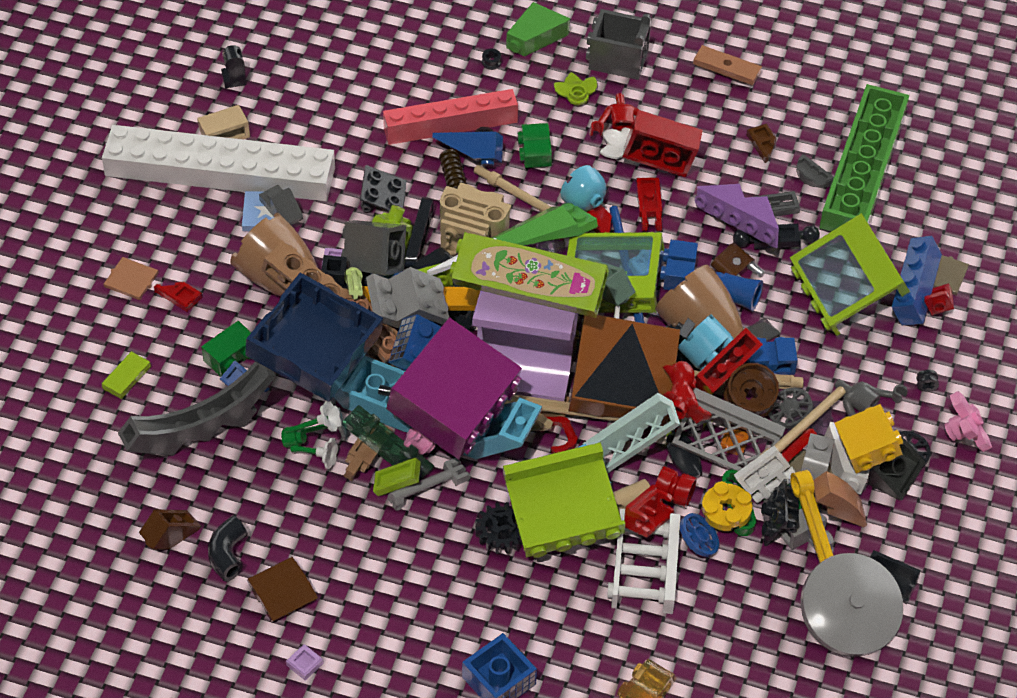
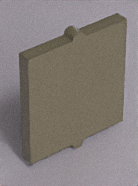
[933,255,969,296]

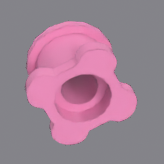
[403,428,436,455]

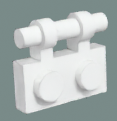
[734,446,796,503]

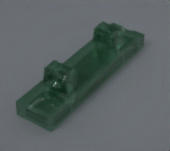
[342,405,434,481]

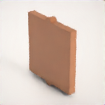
[104,257,159,300]

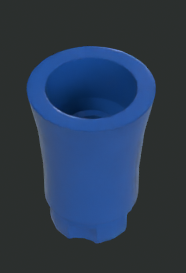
[716,272,763,311]

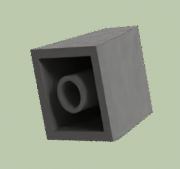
[341,220,406,275]

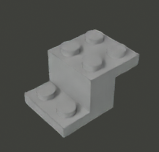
[366,267,449,328]

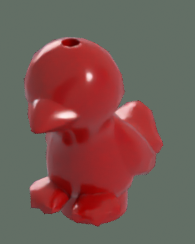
[662,361,712,424]

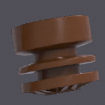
[724,363,779,418]

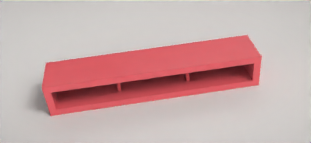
[383,89,518,145]

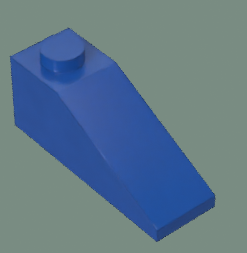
[432,132,503,166]

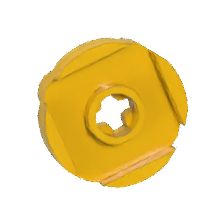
[702,481,752,531]

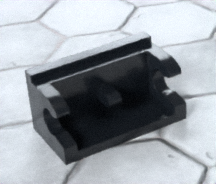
[870,550,921,604]

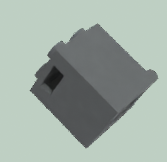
[586,9,652,80]

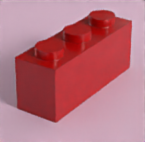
[695,328,763,395]

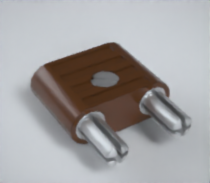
[711,242,765,277]

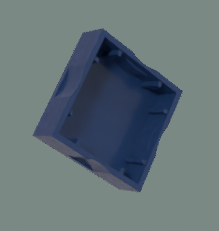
[245,272,383,402]

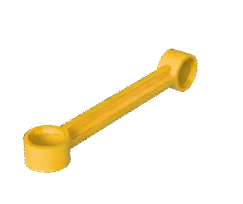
[790,470,833,563]

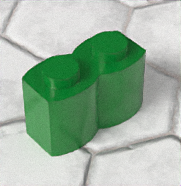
[517,123,552,168]

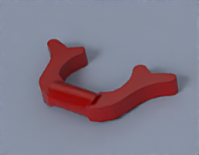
[545,416,578,454]

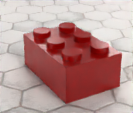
[622,110,703,177]

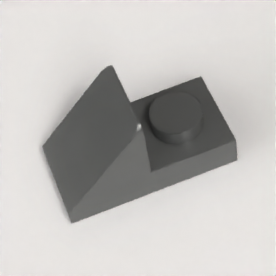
[259,185,303,225]

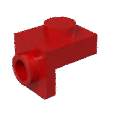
[924,283,954,315]

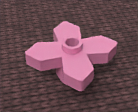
[944,391,992,452]

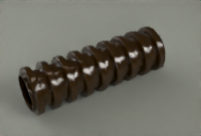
[439,149,467,189]

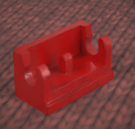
[624,485,674,538]

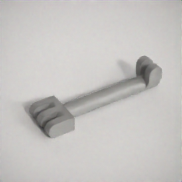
[387,458,471,511]

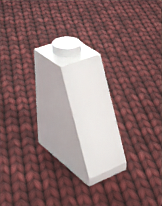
[824,422,870,495]

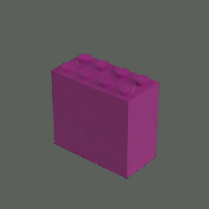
[386,317,522,460]

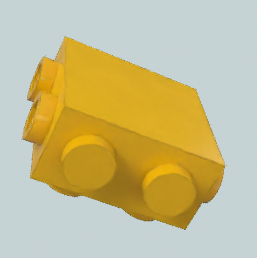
[834,404,903,473]

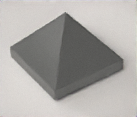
[747,317,780,342]

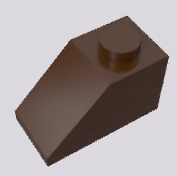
[139,509,201,550]

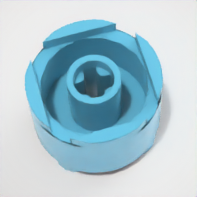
[678,314,734,371]

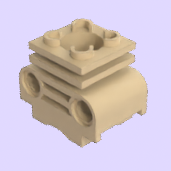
[440,182,511,256]

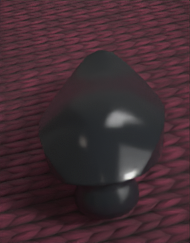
[666,432,702,478]

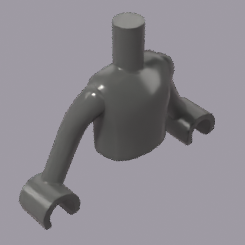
[834,379,908,416]

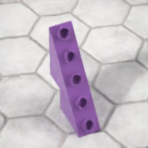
[695,184,779,248]

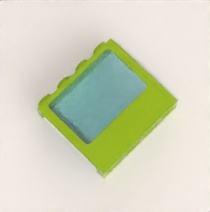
[790,213,910,336]
[567,232,665,313]

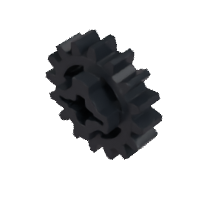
[475,502,522,554]

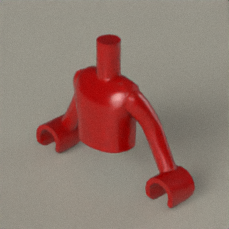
[589,93,639,137]

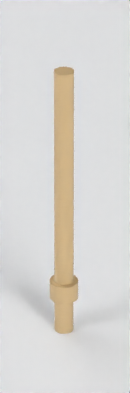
[474,165,589,233]
[759,386,846,456]

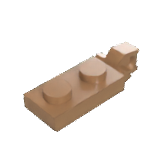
[343,418,393,481]

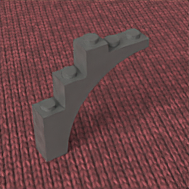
[118,361,276,456]

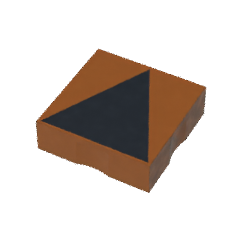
[568,315,680,426]

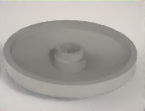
[801,553,903,657]

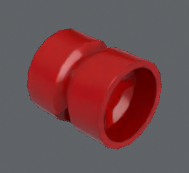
[655,466,697,508]

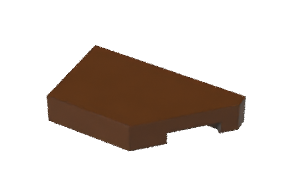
[746,123,777,163]

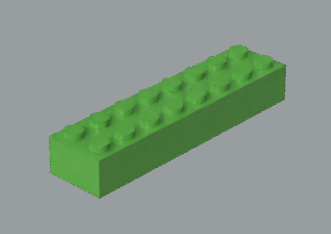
[819,84,910,231]

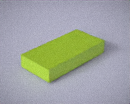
[102,351,151,399]
[373,458,421,496]

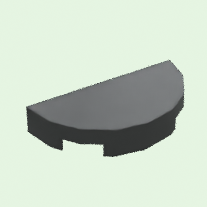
[796,154,834,188]

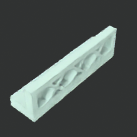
[583,393,680,473]

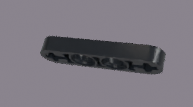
[405,197,434,269]

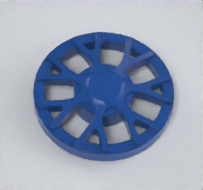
[680,513,719,557]

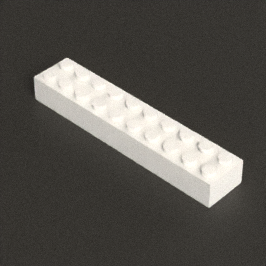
[102,125,335,202]

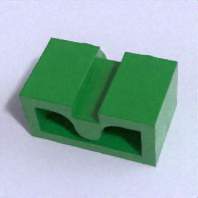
[201,321,251,377]

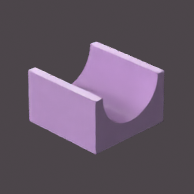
[472,291,578,402]

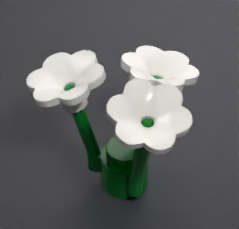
[281,401,346,469]

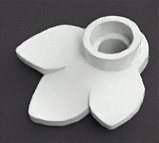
[600,127,630,159]

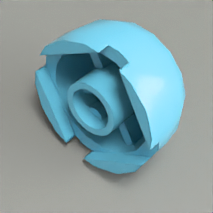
[560,165,607,211]

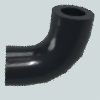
[208,515,248,582]

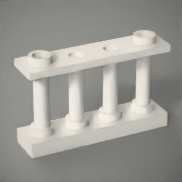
[607,509,681,614]

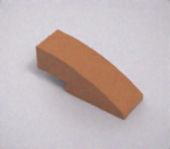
[813,471,867,527]

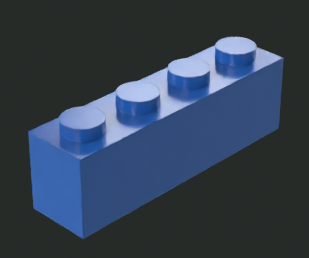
[892,236,942,326]

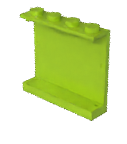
[503,442,625,558]

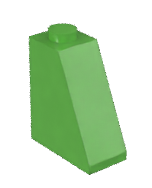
[506,2,570,56]

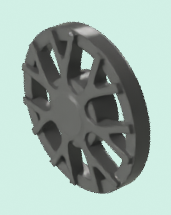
[768,388,813,428]

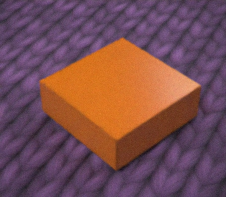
[721,428,749,456]

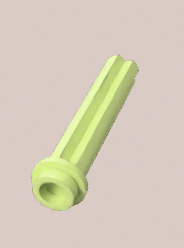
[345,267,363,300]

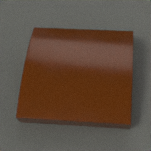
[247,557,318,623]

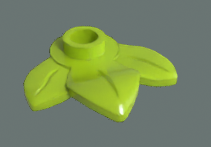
[554,72,597,105]

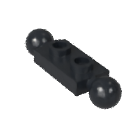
[733,223,820,249]

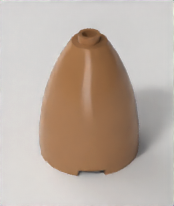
[230,213,318,297]
[655,265,744,339]

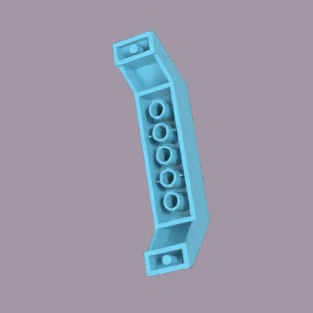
[333,356,542,459]

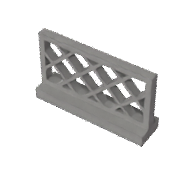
[671,388,786,471]

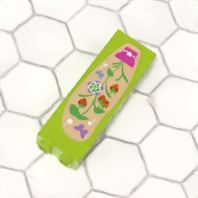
[450,232,609,318]

